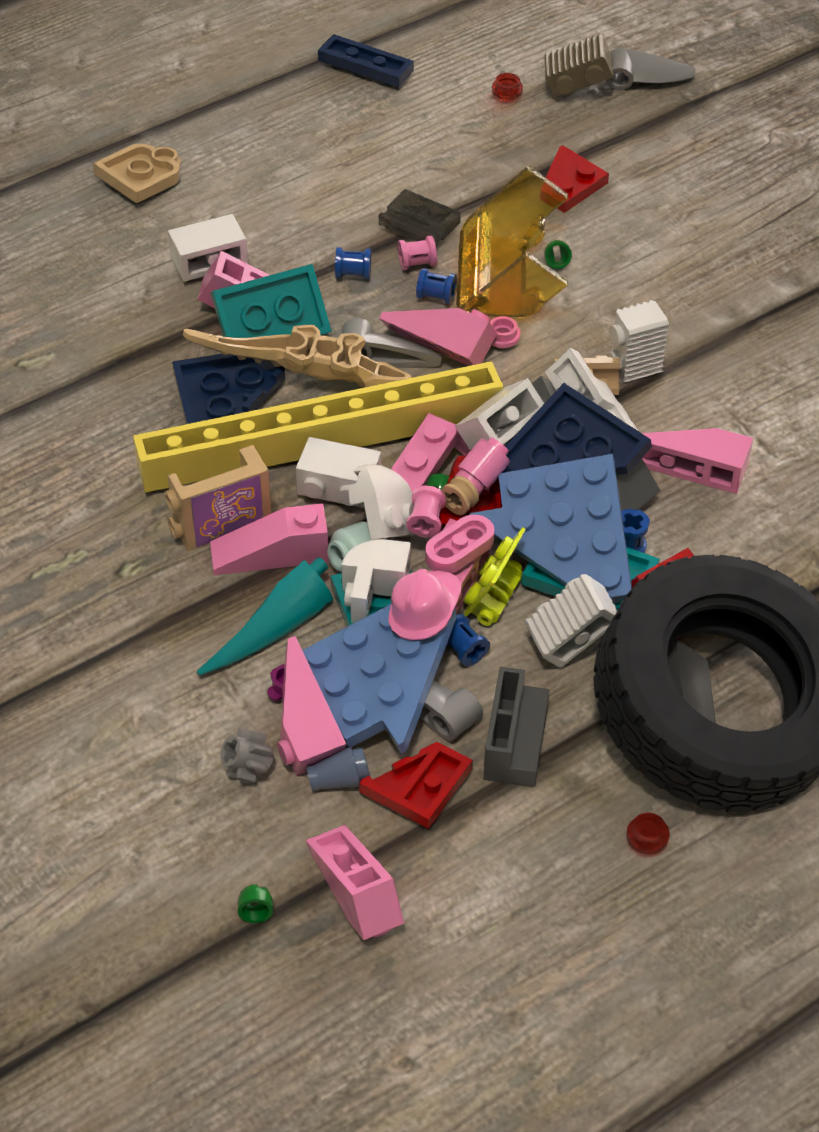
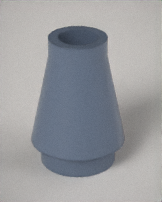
[306,746,371,791]

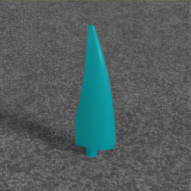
[196,557,333,676]

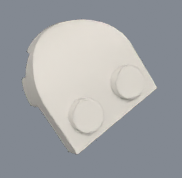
[349,464,416,540]

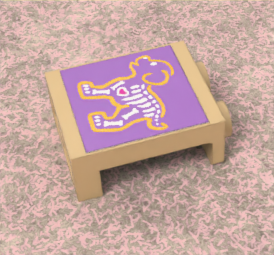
[164,445,271,551]

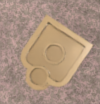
[93,144,181,203]

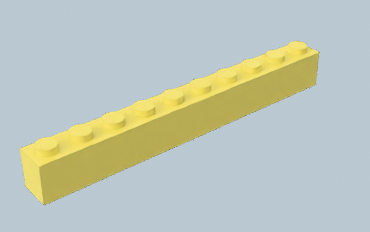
[133,361,503,493]

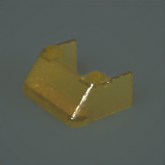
[456,165,568,318]

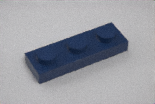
[318,34,414,88]

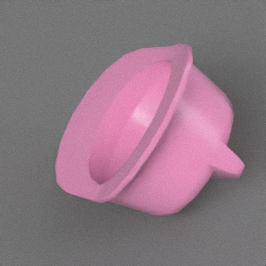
[388,569,462,641]

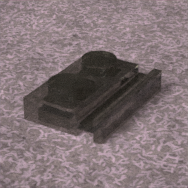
[378,189,461,248]

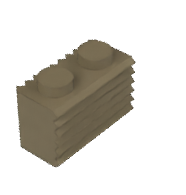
[544,34,614,98]

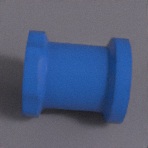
[335,247,371,279]
[416,268,457,304]
[622,509,650,553]
[447,613,490,667]

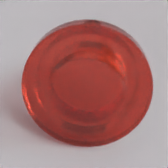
[492,73,523,101]
[626,812,670,855]

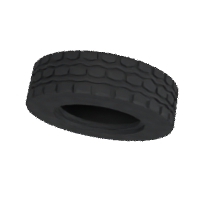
[593,554,819,812]

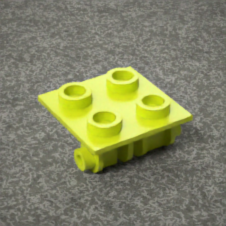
[463,527,526,626]

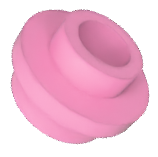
[490,316,521,348]

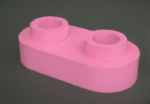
[425,515,494,573]

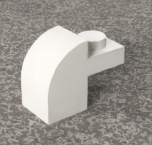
[341,539,411,623]

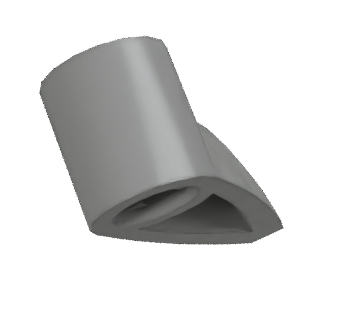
[606,48,696,90]
[342,318,442,368]
[419,681,483,742]

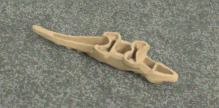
[183,325,412,388]

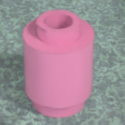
[455,437,510,495]

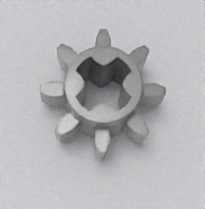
[220,728,273,782]

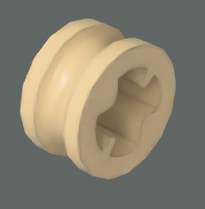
[441,476,479,515]

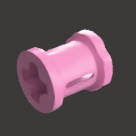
[397,236,437,271]
[406,486,446,538]

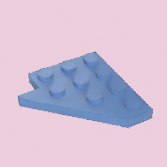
[470,454,632,604]
[302,604,457,754]

